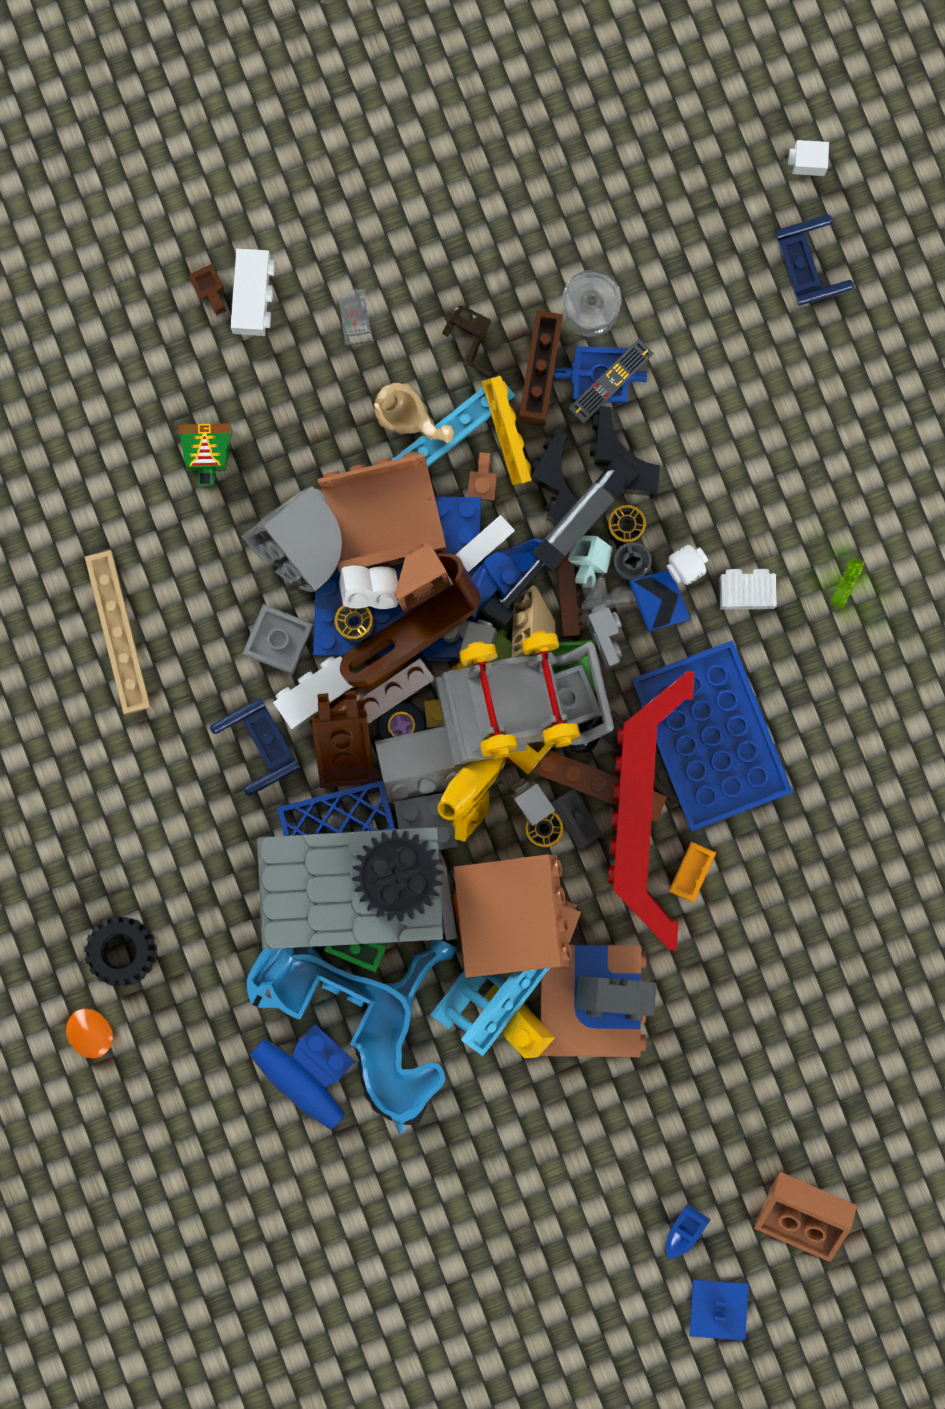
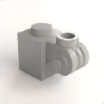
[443,620,498,663]
[510,777,555,826]

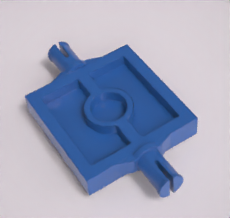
[555,346,647,404]

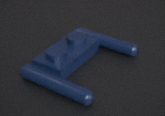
[775,215,854,306]
[210,698,300,796]

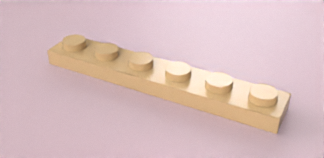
[85,550,151,715]

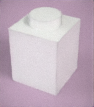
[788,140,829,176]

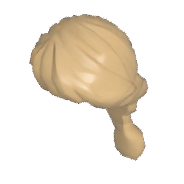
[374,383,454,444]

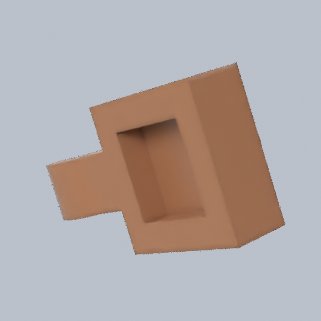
[468,452,497,502]

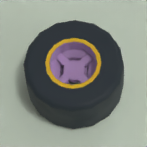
[377,701,427,740]

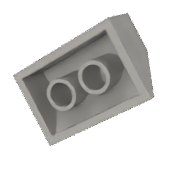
[375,726,465,803]

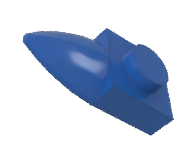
[666,1204,711,1259]

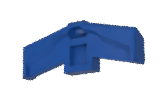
[469,538,543,621]

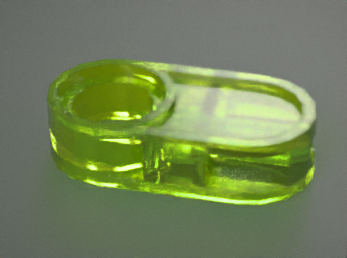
[829,557,865,610]

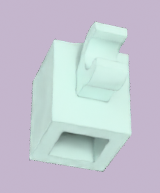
[568,535,613,589]

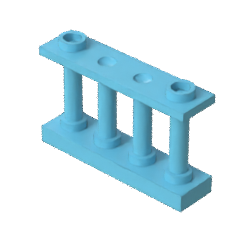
[431,968,550,1056]

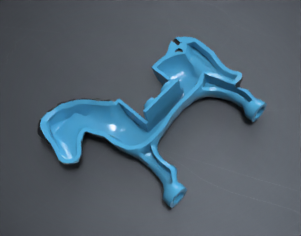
[247,940,458,1134]

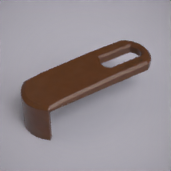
[340,553,480,687]

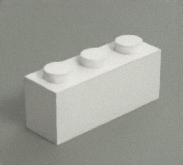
[231,249,275,336]
[273,656,355,732]

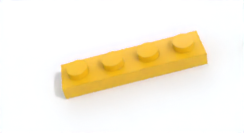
[481,376,532,485]

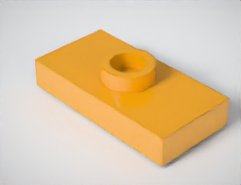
[668,842,716,903]

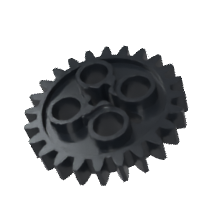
[352,830,444,921]

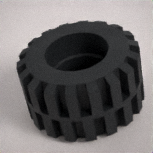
[84,917,157,986]

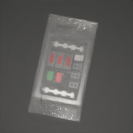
[338,288,372,346]

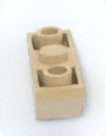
[512,585,555,658]

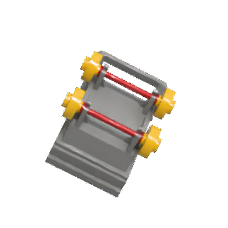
[434,631,614,767]

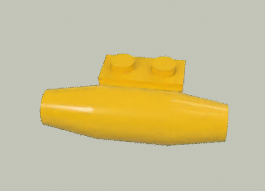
[437,756,507,842]

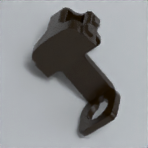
[442,305,497,378]

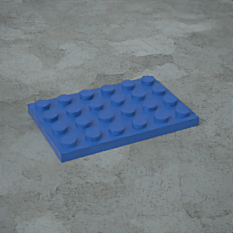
[631,640,793,832]

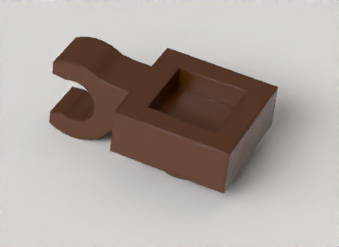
[188,264,226,316]

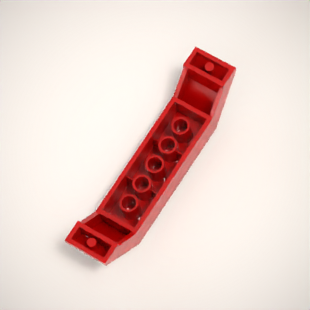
[608,671,694,950]

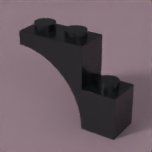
[590,406,660,497]
[531,429,578,525]

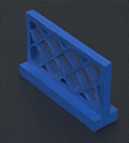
[277,780,395,836]

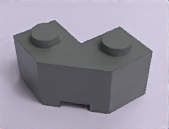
[575,976,657,1021]

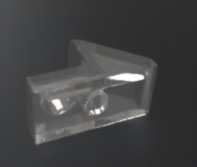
[581,573,636,613]

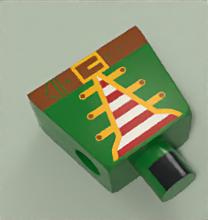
[179,423,232,487]

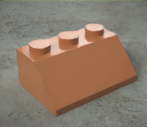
[395,543,451,614]
[754,1172,857,1262]

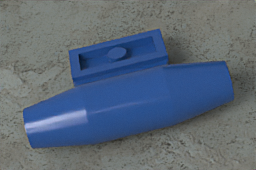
[250,1024,355,1130]

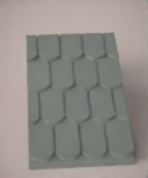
[257,827,443,949]

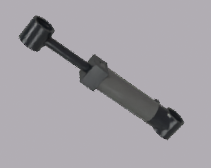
[477,451,642,633]

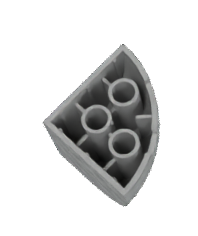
[241,486,342,592]

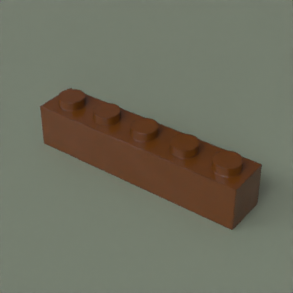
[557,552,583,638]

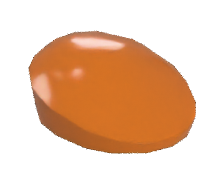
[66,1009,114,1059]

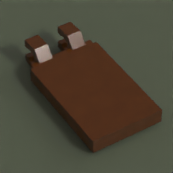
[311,691,375,788]

